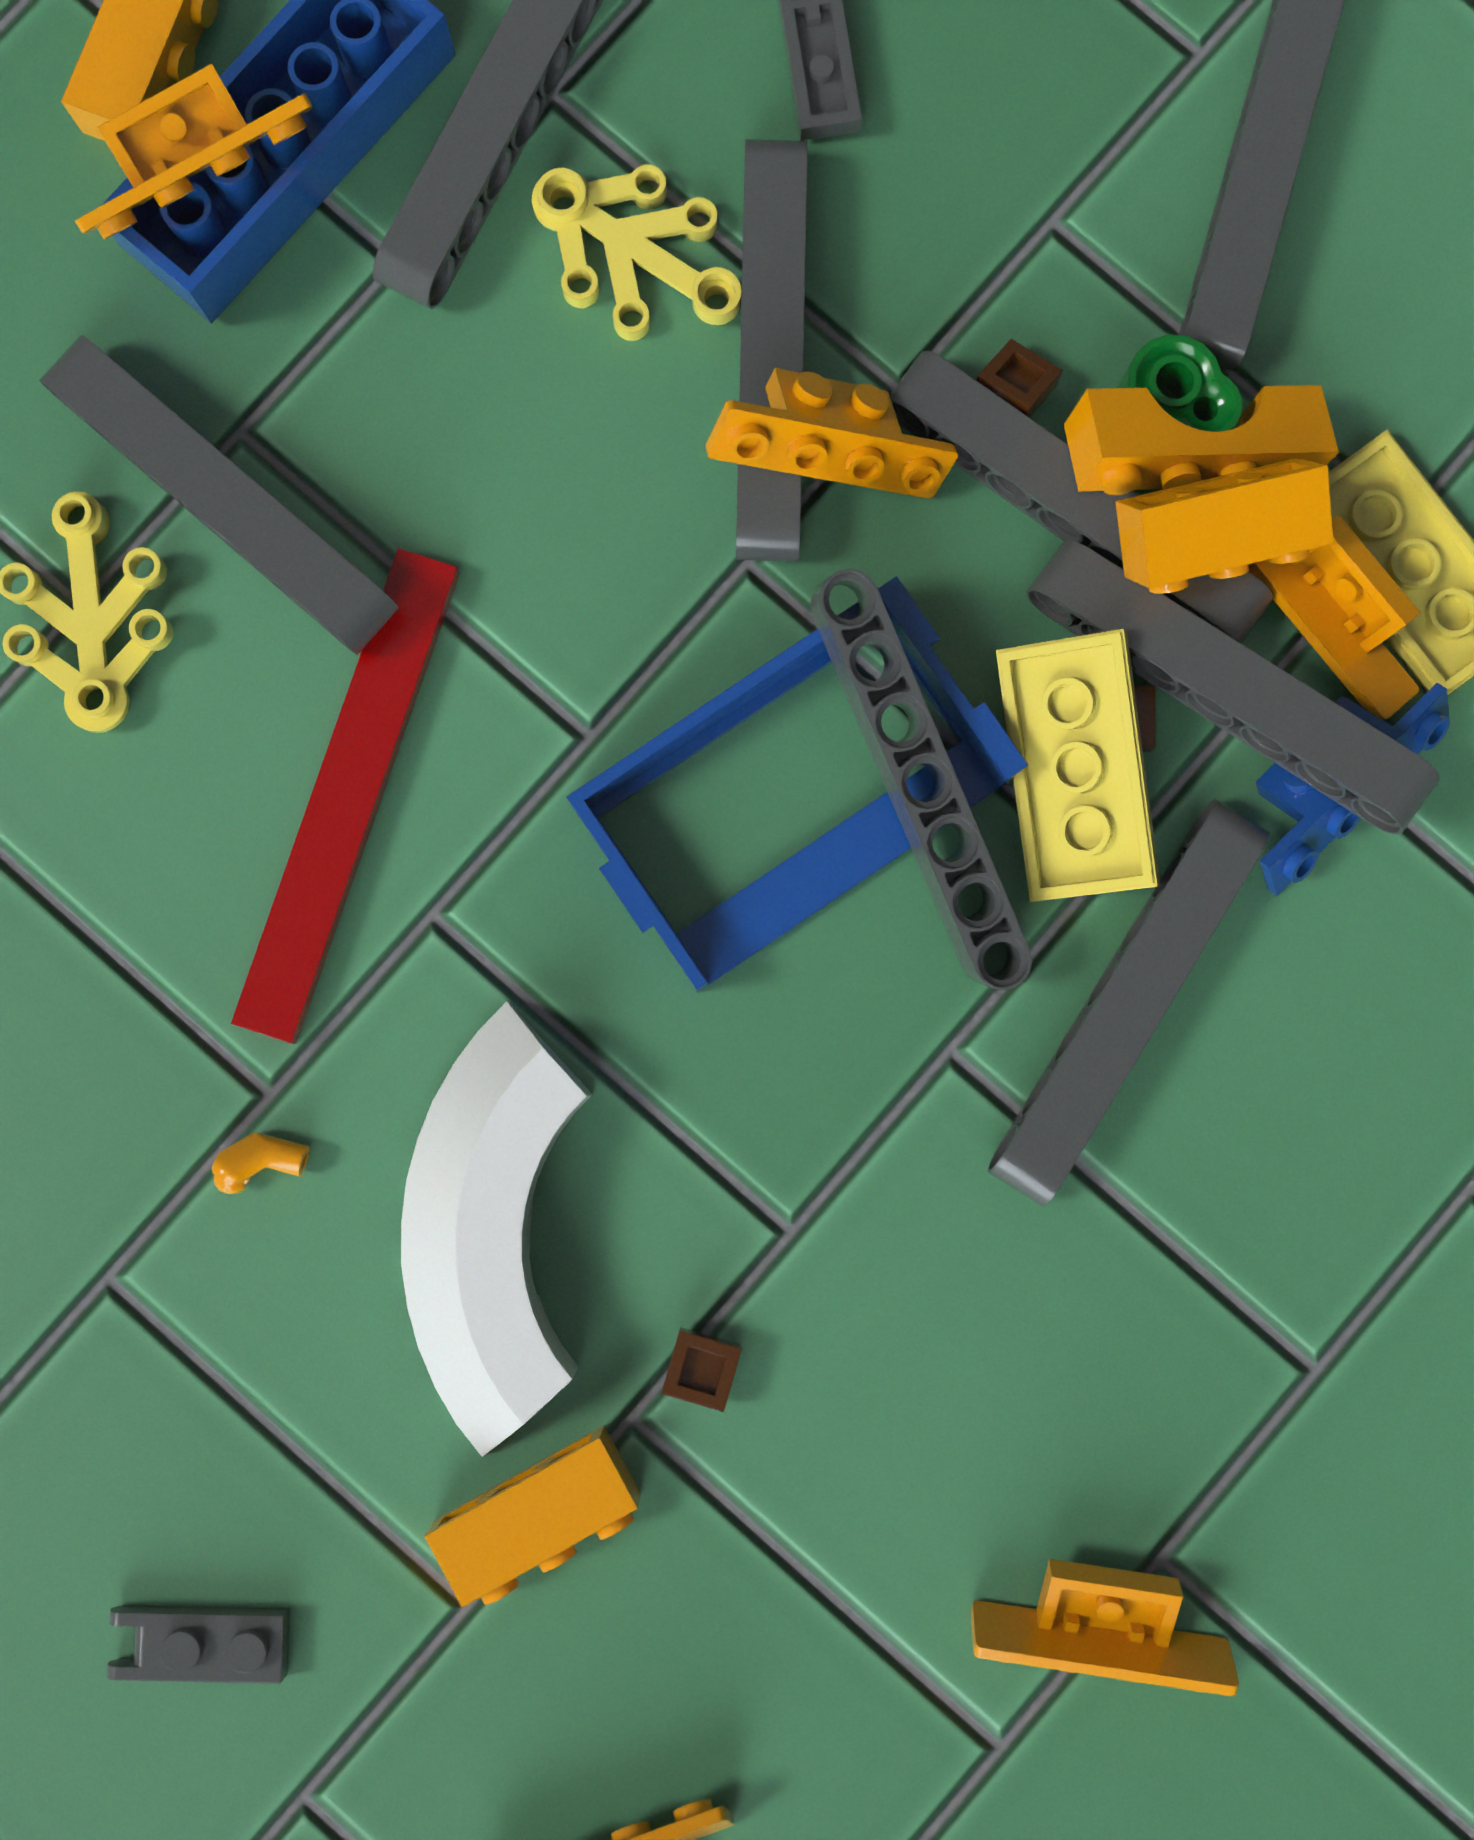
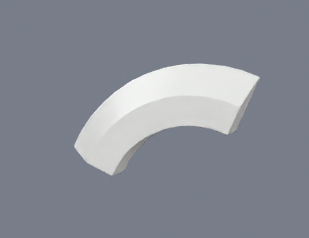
[401,1001,592,1457]

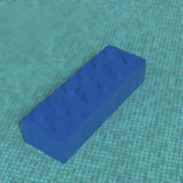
[101,0,456,324]

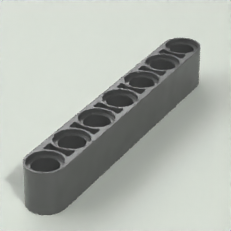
[373,0,603,309]
[1179,0,1344,372]
[736,139,807,562]
[39,335,399,655]
[889,351,1273,644]
[1026,540,1440,835]
[810,569,1032,991]
[987,799,1270,1206]

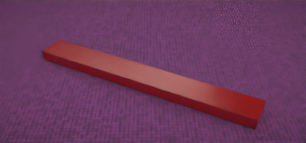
[231,548,460,1044]

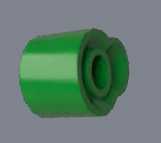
[1117,334,1242,432]

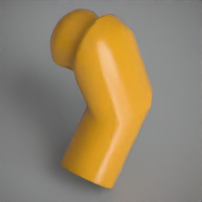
[211,1132,310,1194]

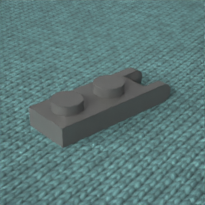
[777,0,862,141]
[107,1605,289,1684]

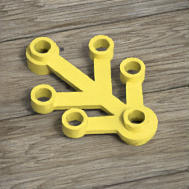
[532,164,741,341]
[0,491,173,733]

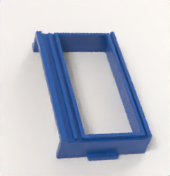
[567,576,1028,992]

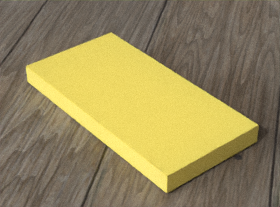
[1328,429,1474,695]
[996,628,1160,902]

